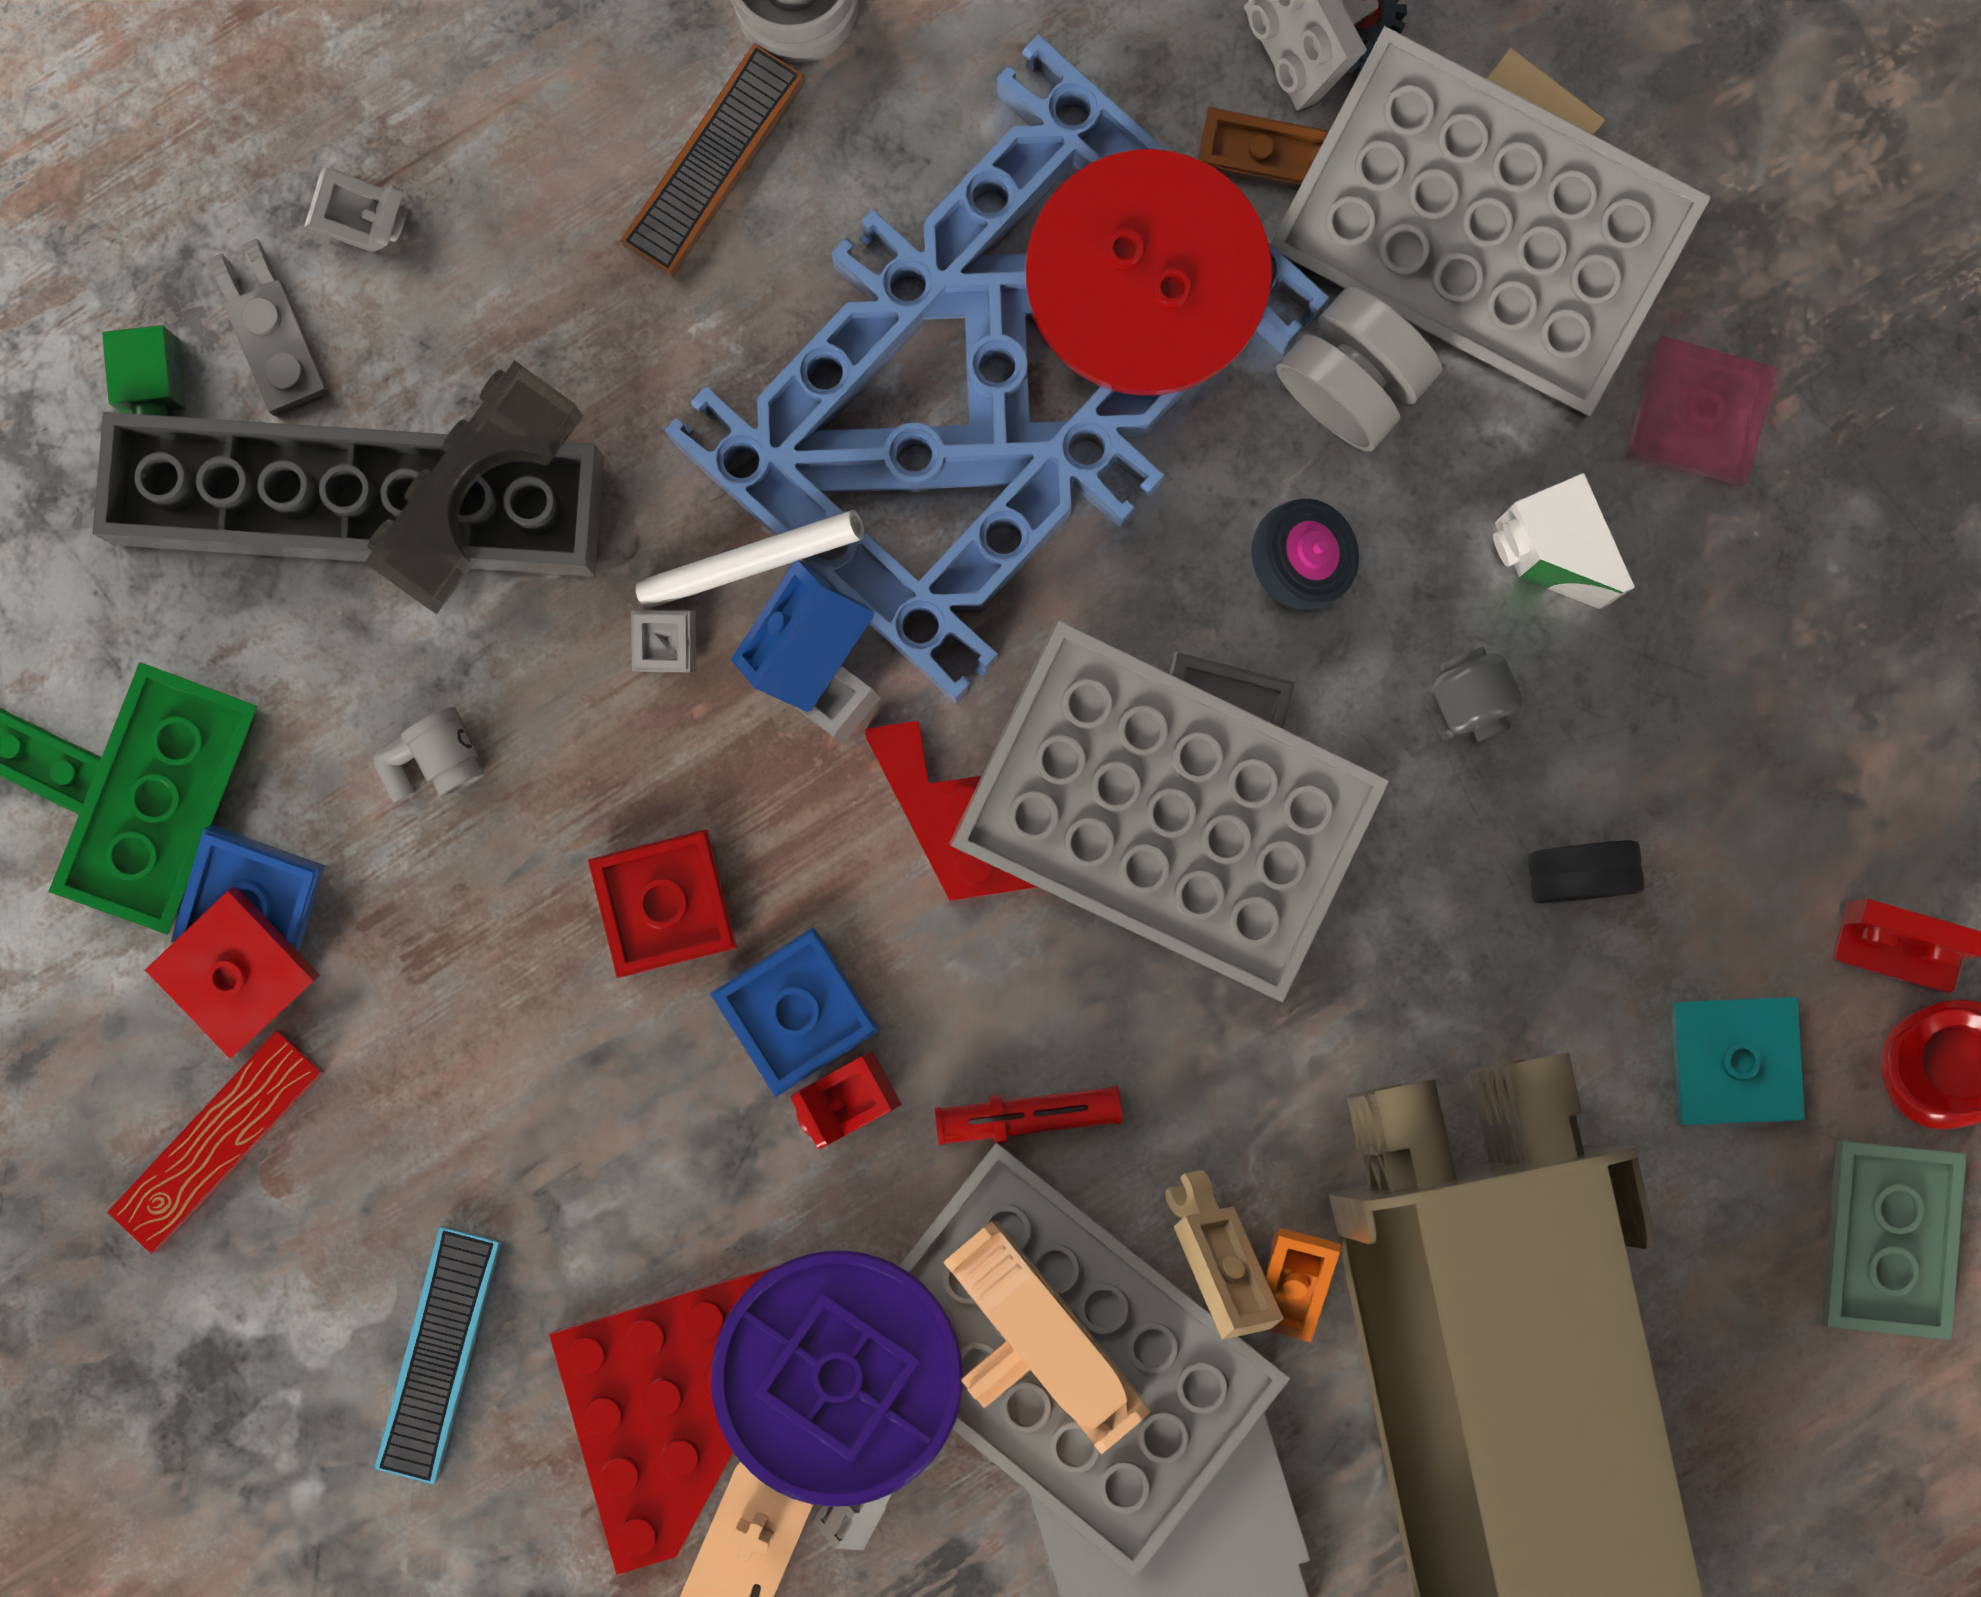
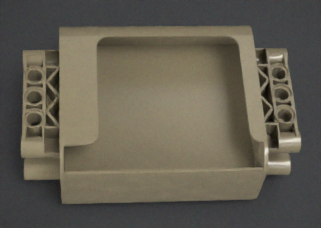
[1329,1052,1703,1597]

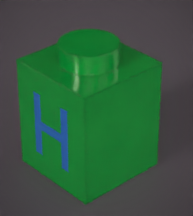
[102,325,186,416]

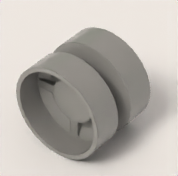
[732,0,860,64]
[1276,286,1442,452]

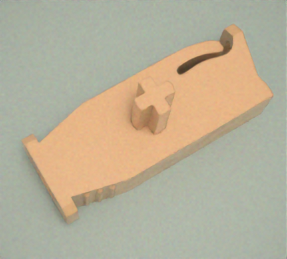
[943,1221,1151,1454]
[680,1461,813,1597]

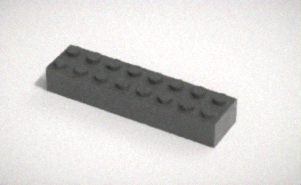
[92,412,604,577]

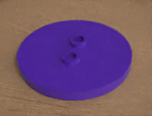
[711,1251,963,1507]

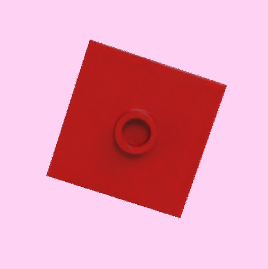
[588,829,738,979]
[145,886,321,1059]

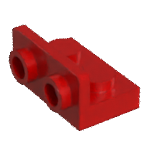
[1833,898,1981,993]

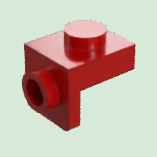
[791,1051,902,1149]

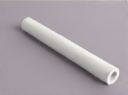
[636,510,864,609]

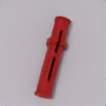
[934,1085,1122,1146]

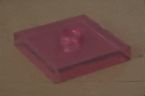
[1626,335,1778,487]

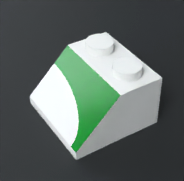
[1493,473,1635,609]

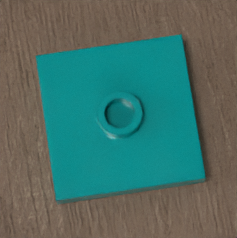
[1670,997,1805,1125]

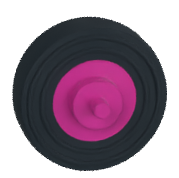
[1251,499,1359,610]

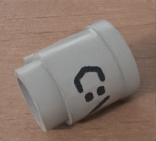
[373,707,484,804]

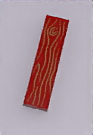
[107,1030,325,1254]

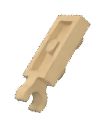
[1165,1170,1283,1340]

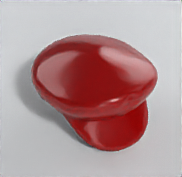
[1880,999,1981,1129]

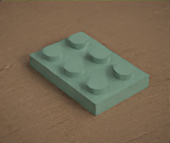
[1821,1140,1967,1340]

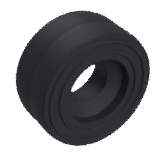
[1528,840,1645,904]

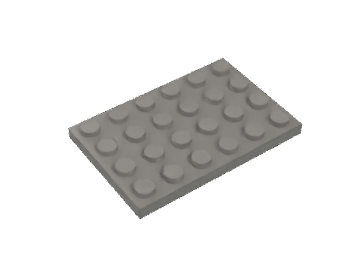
[1270,26,1711,417]
[949,620,1389,1003]
[899,1143,1291,1579]

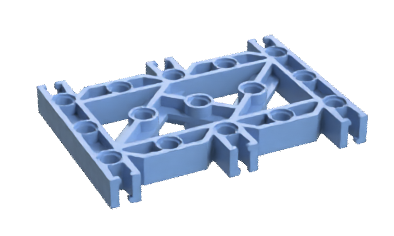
[664,34,1330,705]

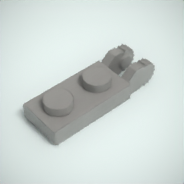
[209,239,329,416]

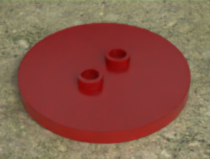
[1026,149,1272,396]

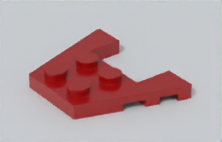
[865,720,1039,901]

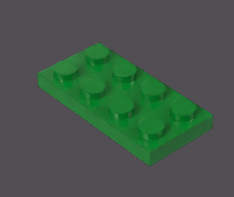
[48,662,258,935]

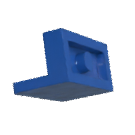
[730,560,874,712]

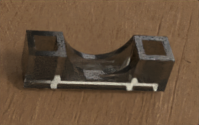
[364,360,584,615]

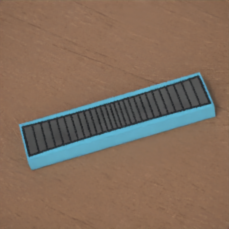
[374,1226,502,1485]

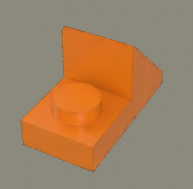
[1265,1228,1341,1342]

